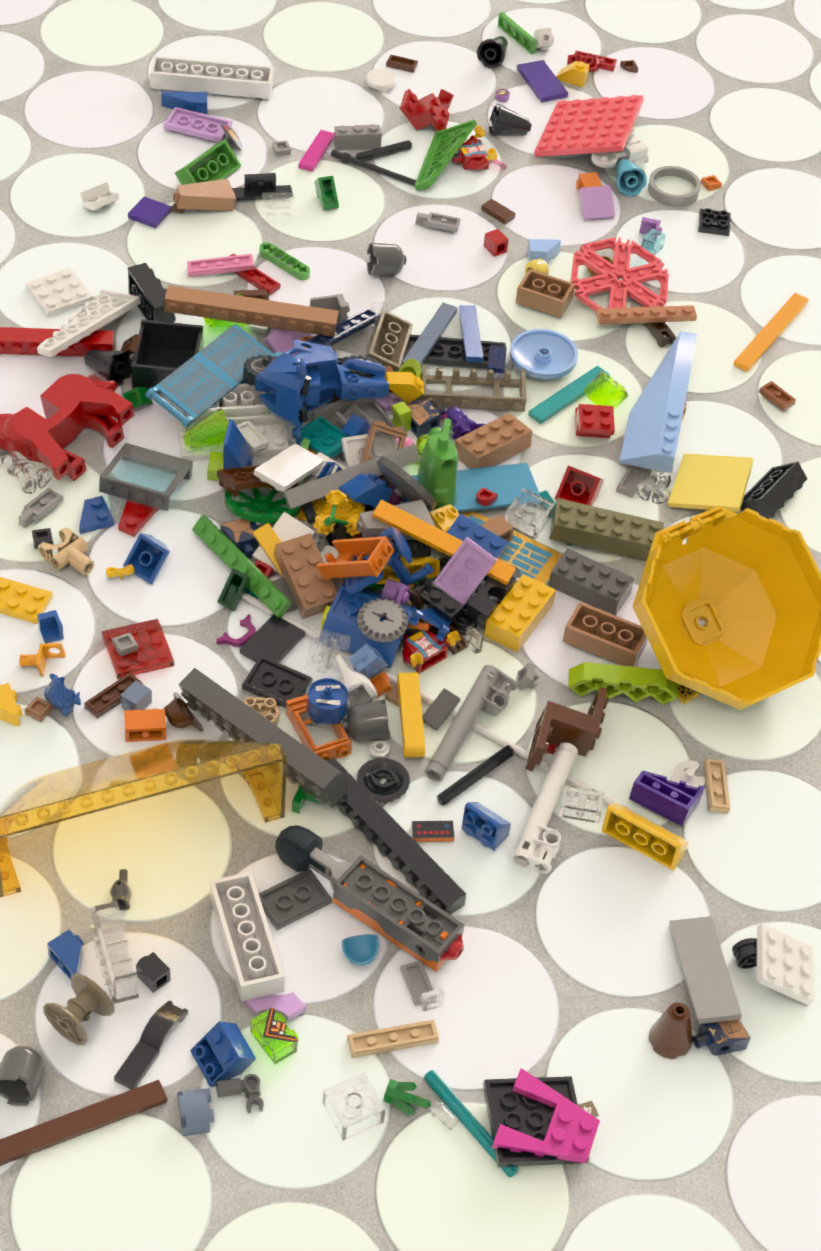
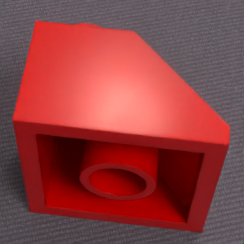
[554,465,604,506]

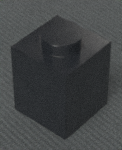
[136,952,171,993]

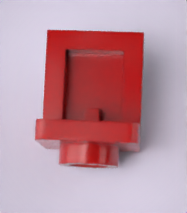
[438,89,454,109]

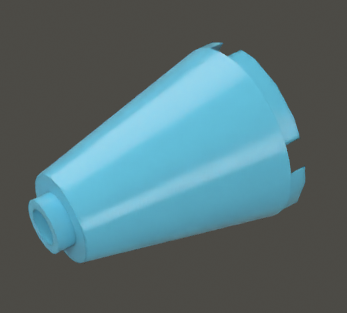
[616,159,647,196]

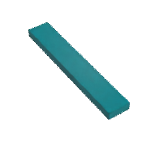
[528,365,610,424]

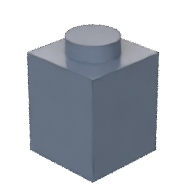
[121,680,152,710]

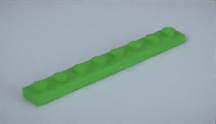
[192,515,292,618]

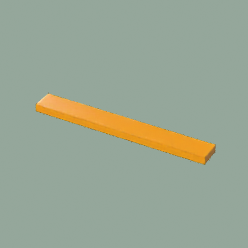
[733,293,809,372]
[372,500,516,585]

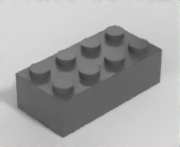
[548,548,634,616]

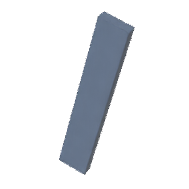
[402,302,458,366]

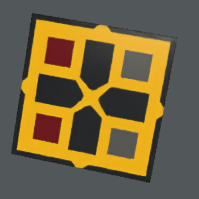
[678,684,699,705]

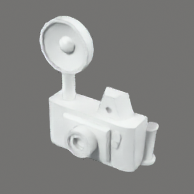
[591,128,649,168]

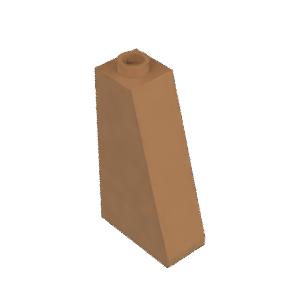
[173,179,236,211]

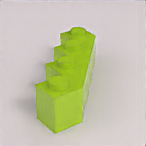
[568,662,678,705]

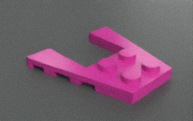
[491,1068,600,1164]

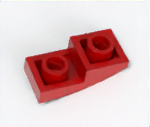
[567,54,599,72]

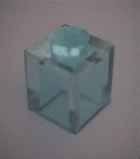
[641,228,666,255]

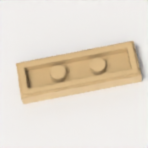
[703,758,730,814]

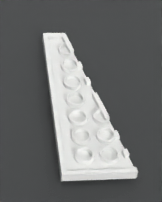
[37,289,141,357]

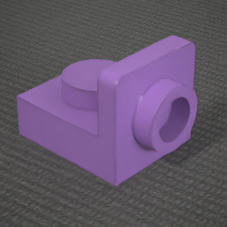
[639,217,663,242]
[381,579,410,606]

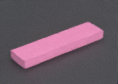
[187,254,254,277]

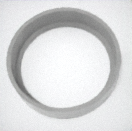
[648,166,701,207]

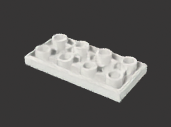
[253,443,325,492]

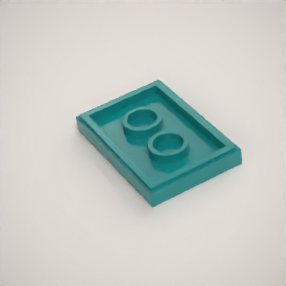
[300,416,350,458]

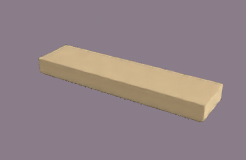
[347,1020,439,1058]

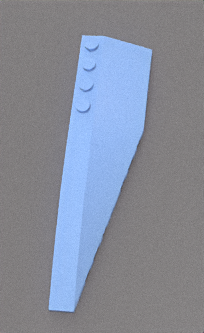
[619,331,697,473]

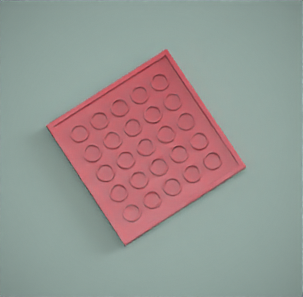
[534,95,644,157]

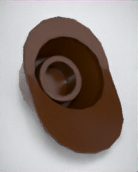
[164,692,204,731]

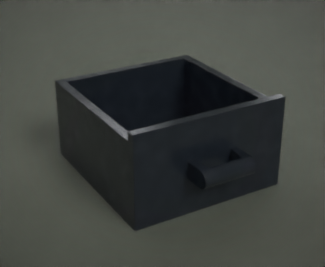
[131,319,204,394]

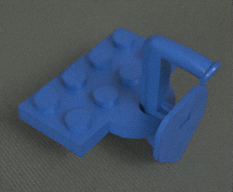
[345,526,434,595]

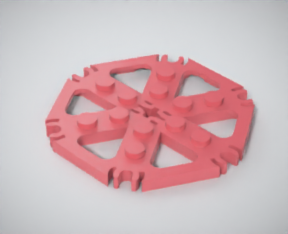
[570,237,669,312]

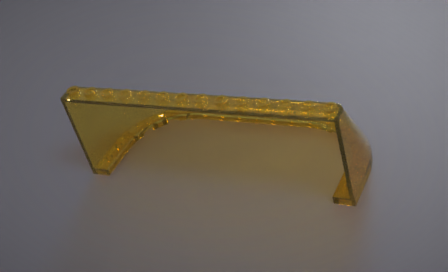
[0,739,287,898]

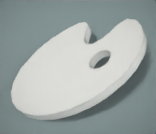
[671,760,705,788]

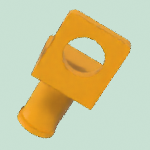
[19,643,66,676]

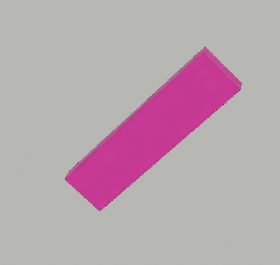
[298,130,334,172]

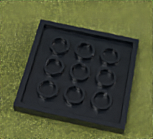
[482,1076,589,1167]

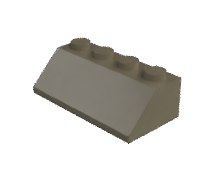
[364,309,413,371]

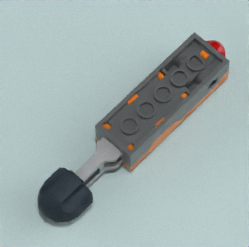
[275,825,465,972]

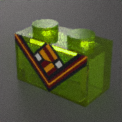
[250,1007,299,1065]

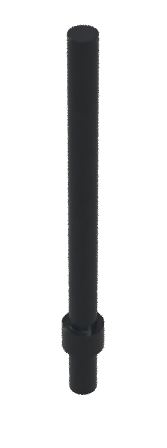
[331,150,416,186]

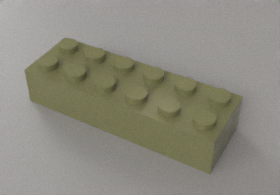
[549,498,664,561]

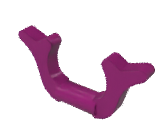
[216,614,256,647]

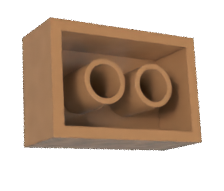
[515,269,575,318]

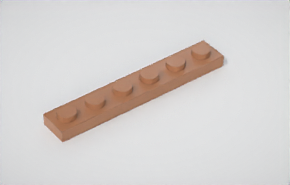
[596,305,697,325]

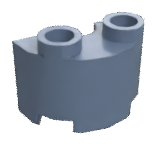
[177,1088,214,1136]

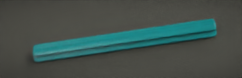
[424,1070,519,1178]

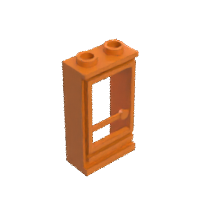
[316,536,395,580]
[286,694,352,761]

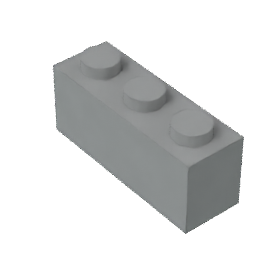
[333,124,382,151]

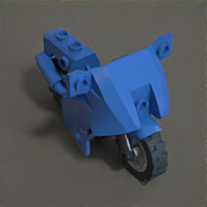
[243,340,389,445]

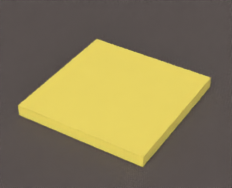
[668,453,754,512]

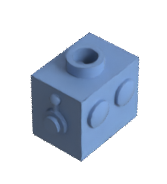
[349,643,388,680]

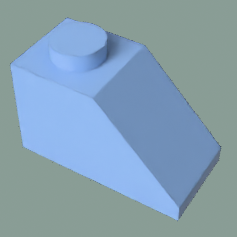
[527,239,561,263]

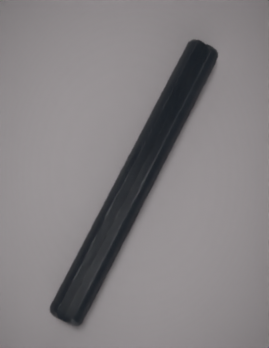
[437,745,514,806]

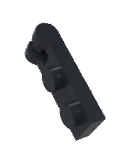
[412,578,464,622]

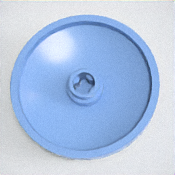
[510,329,578,379]

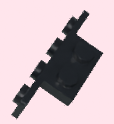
[232,173,293,201]

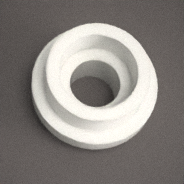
[369,740,389,759]

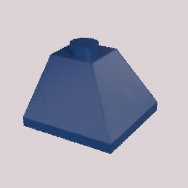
[123,533,170,585]

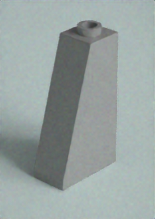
[356,499,436,540]

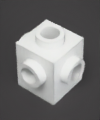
[533,28,554,51]

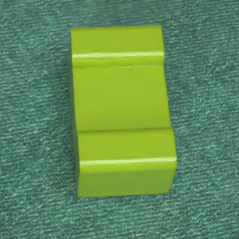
[391,401,412,432]
[207,451,223,481]

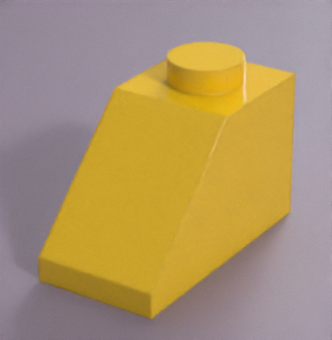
[556,61,590,87]
[385,372,424,404]

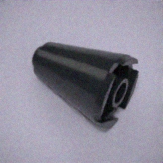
[477,36,508,69]
[488,103,532,134]
[85,349,132,386]

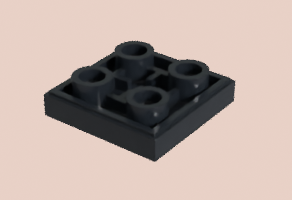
[698,208,731,236]

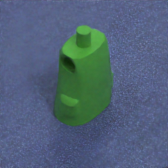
[417,433,459,510]

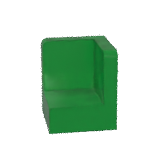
[123,387,153,410]

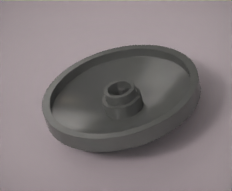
[376,456,437,511]

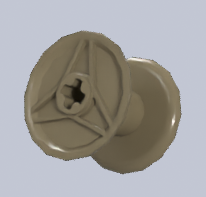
[43,974,115,1045]

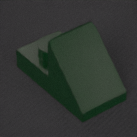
[217,568,250,611]

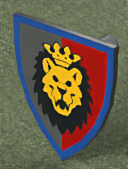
[221,124,243,151]

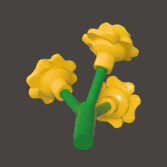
[313,490,360,536]

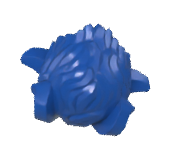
[44,673,81,717]

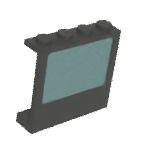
[99,443,193,511]

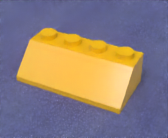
[602,803,689,871]

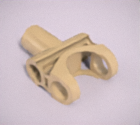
[38,528,95,575]

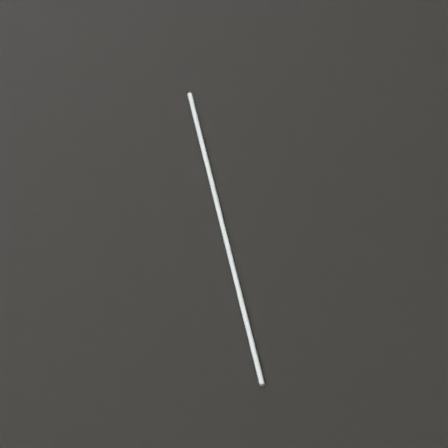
[241,594,686,841]

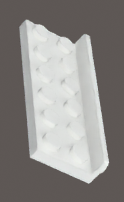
[178,414,289,461]

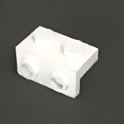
[80,182,120,211]

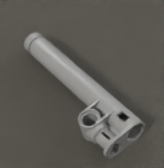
[424,665,517,782]

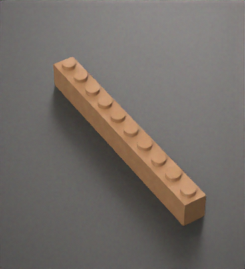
[164,285,338,337]

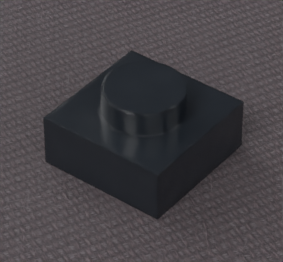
[32,528,53,549]

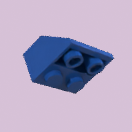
[461,802,511,851]
[190,1021,256,1087]

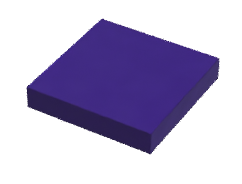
[127,196,171,228]

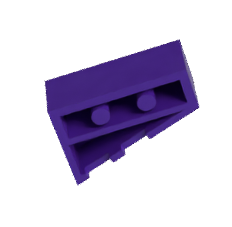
[629,770,705,827]

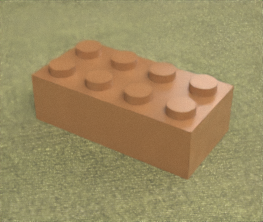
[455,412,532,469]
[273,533,338,619]
[562,602,648,667]

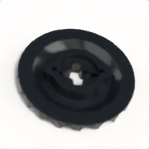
[357,758,410,803]

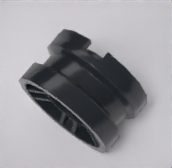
[451,606,477,636]
[732,938,757,969]

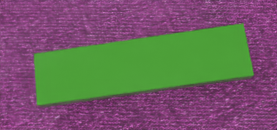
[497,12,537,54]

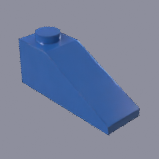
[161,91,207,115]

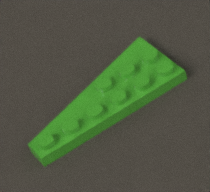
[414,119,477,191]

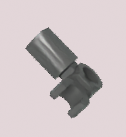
[216,1074,264,1113]

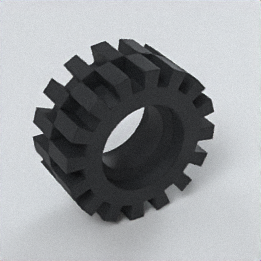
[400,540,432,558]

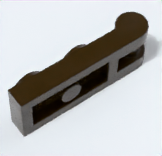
[644,322,676,347]

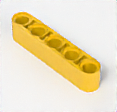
[397,672,425,758]

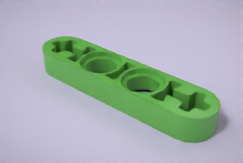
[259,242,310,280]

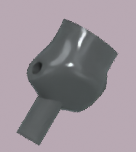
[110,869,132,911]

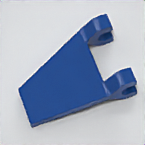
[409,608,450,642]

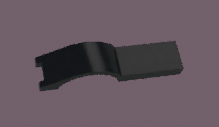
[114,1000,188,1090]

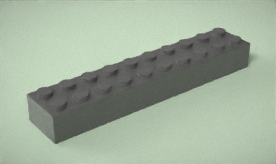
[178,667,349,808]

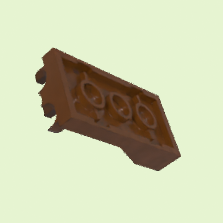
[217,465,298,497]

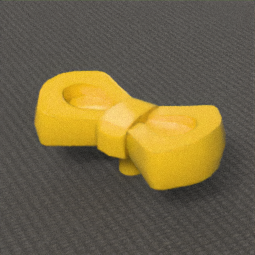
[106,564,134,580]

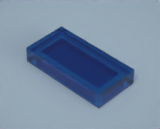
[487,345,507,374]

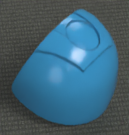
[342,934,379,965]

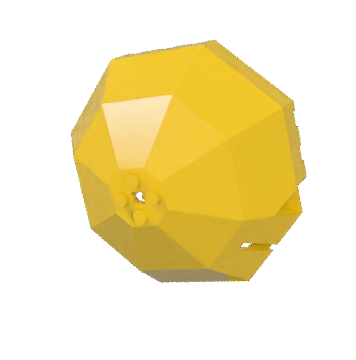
[632,506,821,710]

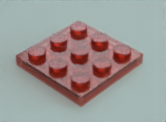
[101,618,174,679]

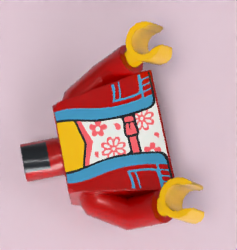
[451,125,497,170]
[402,629,461,674]

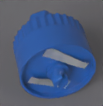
[307,678,348,725]

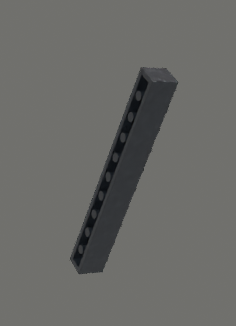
[327,757,466,915]

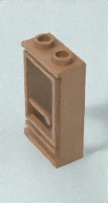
[359,421,408,486]

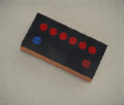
[411,820,455,842]

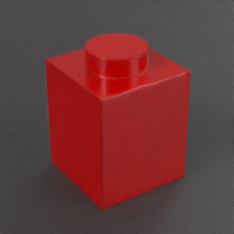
[483,229,509,257]

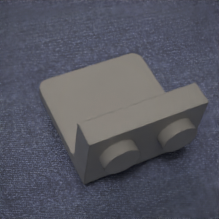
[309,294,350,324]

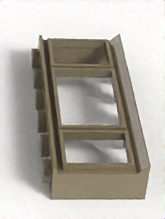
[421,365,527,412]

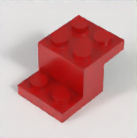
[399,89,450,132]
[575,404,615,438]

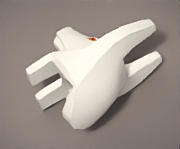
[336,654,378,708]

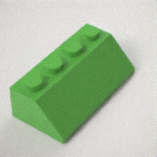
[174,139,242,185]

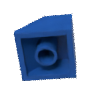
[338,473,393,507]

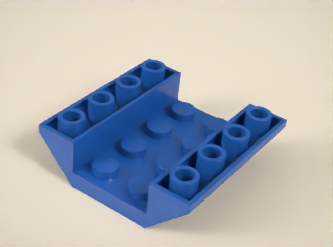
[318,583,417,669]

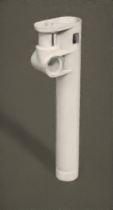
[511,743,578,874]

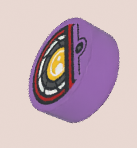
[495,89,510,102]

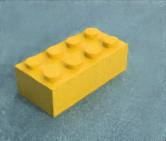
[484,574,556,652]

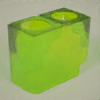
[583,371,628,409]

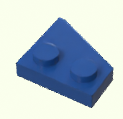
[79,496,114,534]

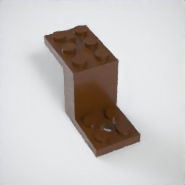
[525,687,609,772]

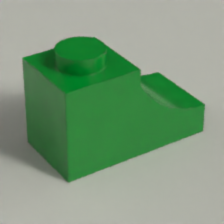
[314,176,339,210]

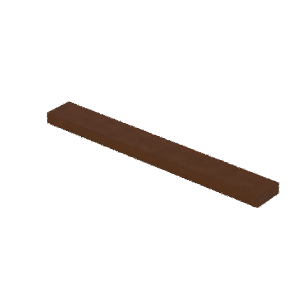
[0,1080,168,1166]

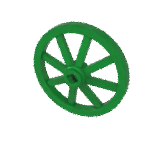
[224,487,301,524]

